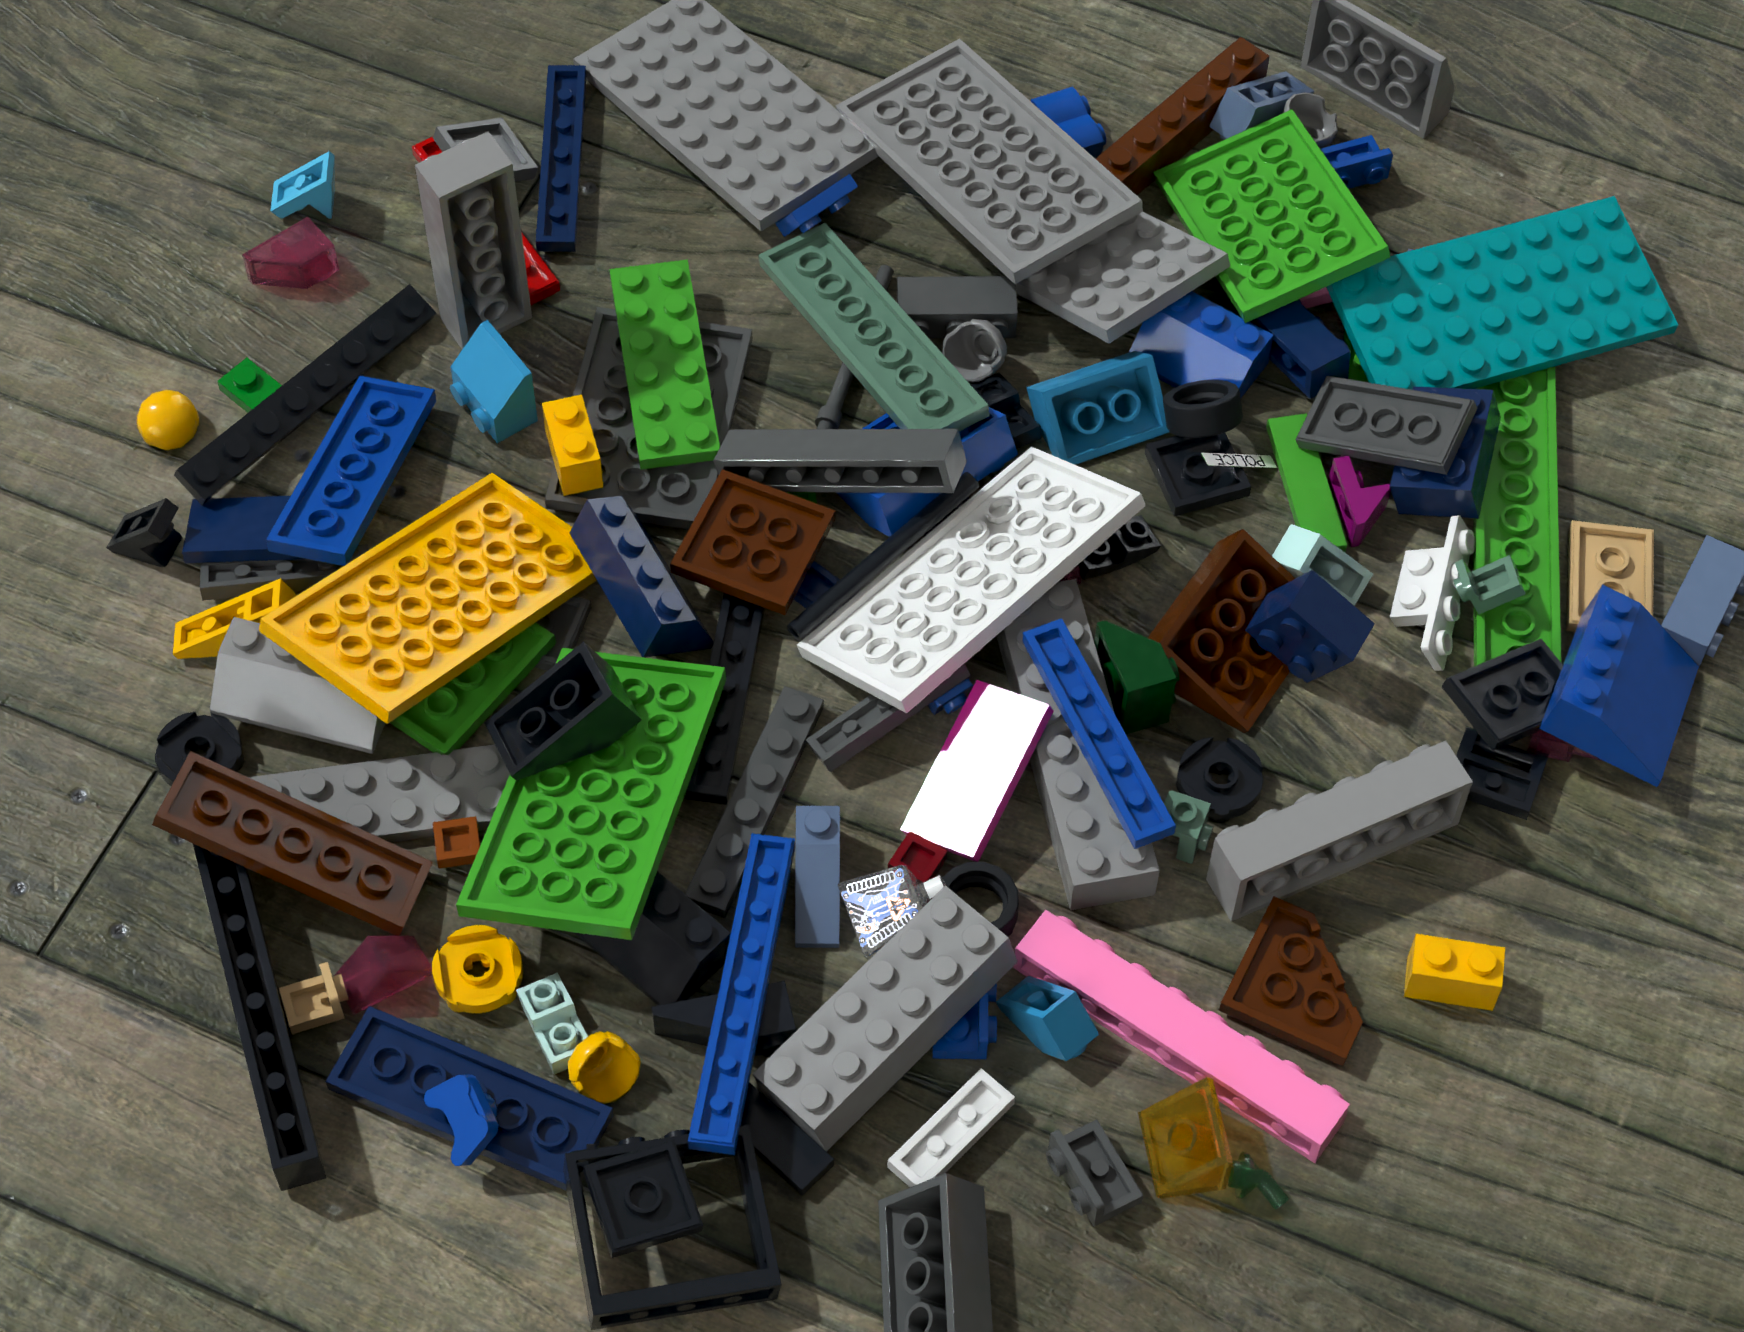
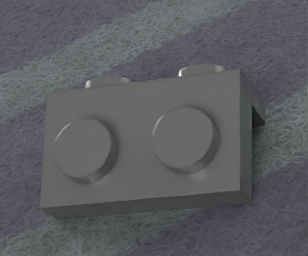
[1046,1119,1143,1227]

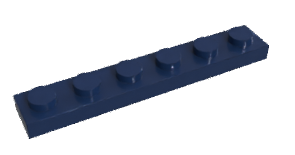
[536,65,587,252]

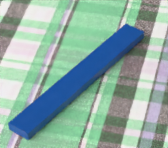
[688,833,795,1155]

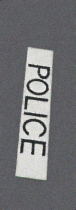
[1201,453,1277,468]

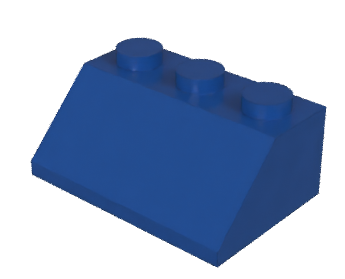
[1128,291,1274,398]

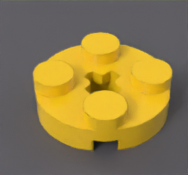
[432,925,523,1013]

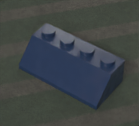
[570,496,714,658]

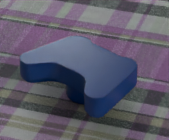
[424,1074,498,1166]

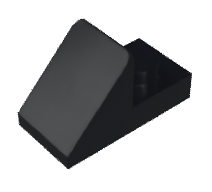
[106,498,182,567]

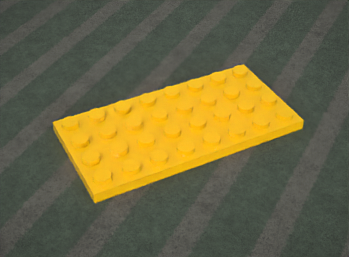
[259,473,597,724]

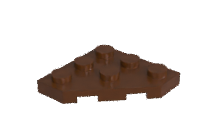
[1219,896,1363,1066]

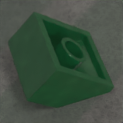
[1094,620,1179,735]

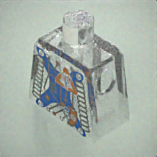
[837,865,947,961]

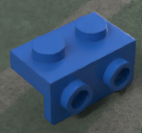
[1321,135,1393,189]
[775,174,858,237]

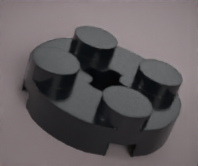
[155,712,244,786]
[1176,737,1263,823]

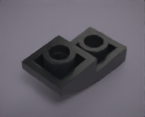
[1075,515,1161,580]

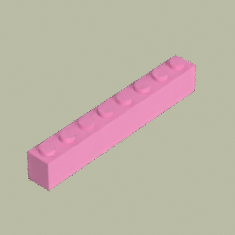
[1013,910,1350,1163]

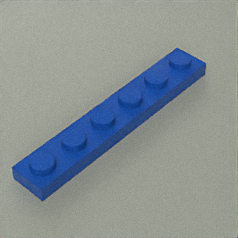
[1022,618,1176,849]

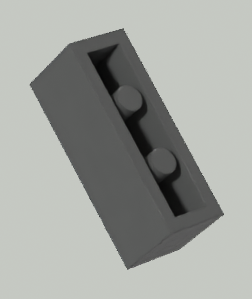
[897,276,1017,339]

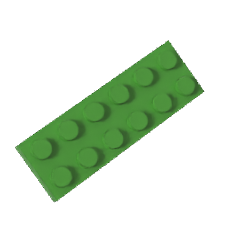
[609,259,720,470]

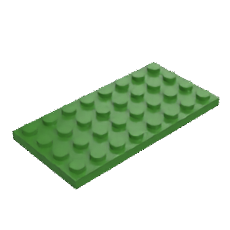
[456,648,726,940]

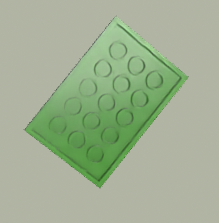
[1153,109,1391,323]

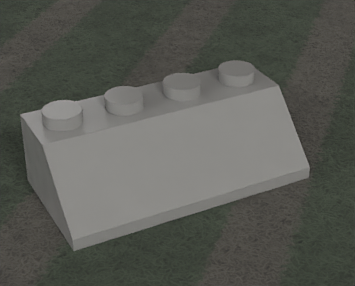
[210,617,385,754]

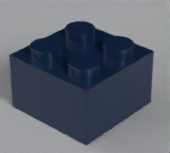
[1245,570,1375,683]

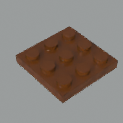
[670,469,836,615]

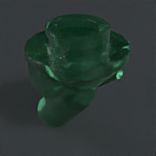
[1228,1152,1289,1210]

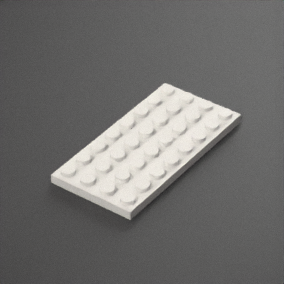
[797,446,1146,713]

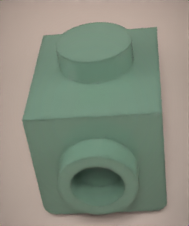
[1454,555,1525,614]
[1164,791,1214,864]

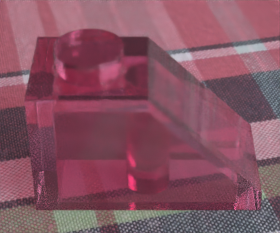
[242,217,339,289]

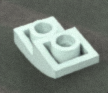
[516,972,588,1075]

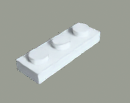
[887,1068,1015,1187]

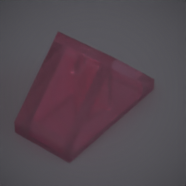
[334,936,433,1015]

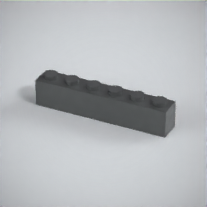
[714,429,967,493]

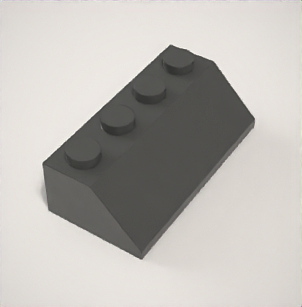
[878,1173,993,1332]

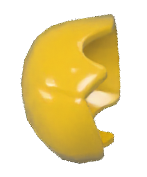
[137,389,199,450]
[568,1031,641,1104]

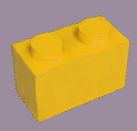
[542,394,603,496]
[1404,934,1505,1011]

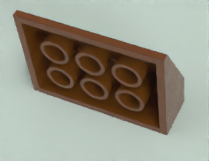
[1148,529,1296,733]

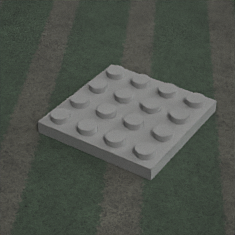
[1016,212,1230,344]

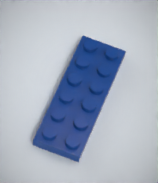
[266,376,436,566]

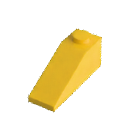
[173,578,297,659]

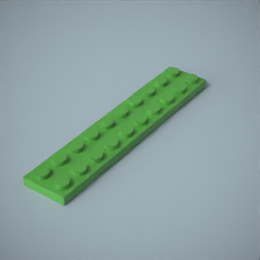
[1473,366,1561,666]

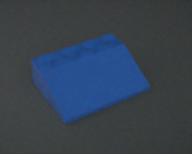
[836,407,1018,537]
[1539,584,1699,787]

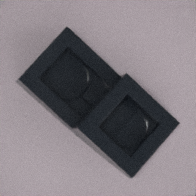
[971,373,1042,449]

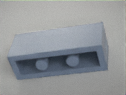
[1661,535,1744,669]

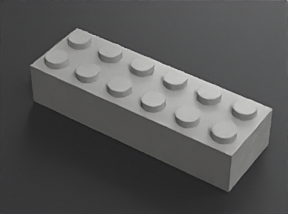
[415,131,532,349]
[1206,740,1473,922]
[753,885,1018,1152]

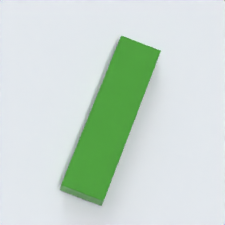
[1266,413,1347,552]

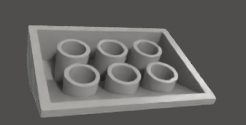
[1300,0,1455,139]

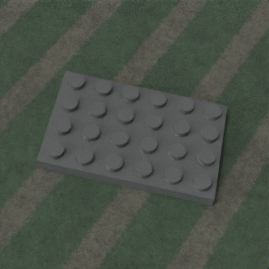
[545,307,753,530]

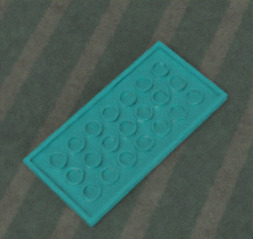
[1326,196,1678,390]

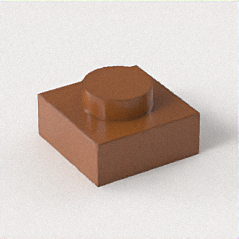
[433,816,480,869]

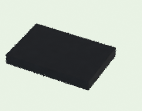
[1442,639,1563,751]

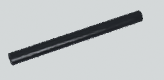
[787,472,979,641]

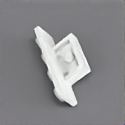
[1390,515,1475,671]

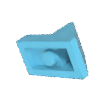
[271,151,335,219]

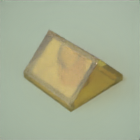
[1138,1077,1233,1199]

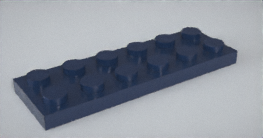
[325,1006,614,1191]

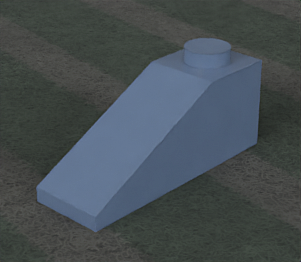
[1209,71,1314,140]
[795,806,840,948]

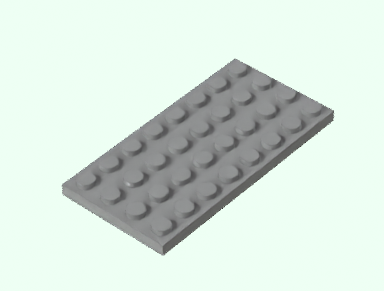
[573,0,879,231]
[836,38,1143,284]

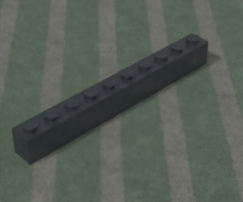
[193,844,326,1191]

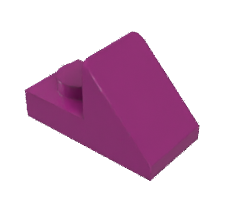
[1328,456,1391,547]

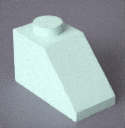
[1272,524,1373,606]

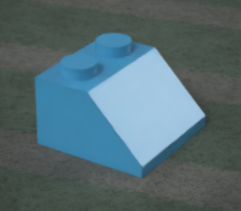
[450,320,538,444]

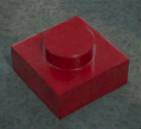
[888,831,948,892]

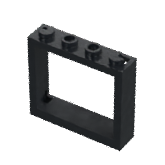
[563,1125,782,1330]

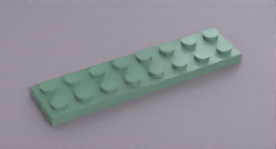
[758,223,990,431]

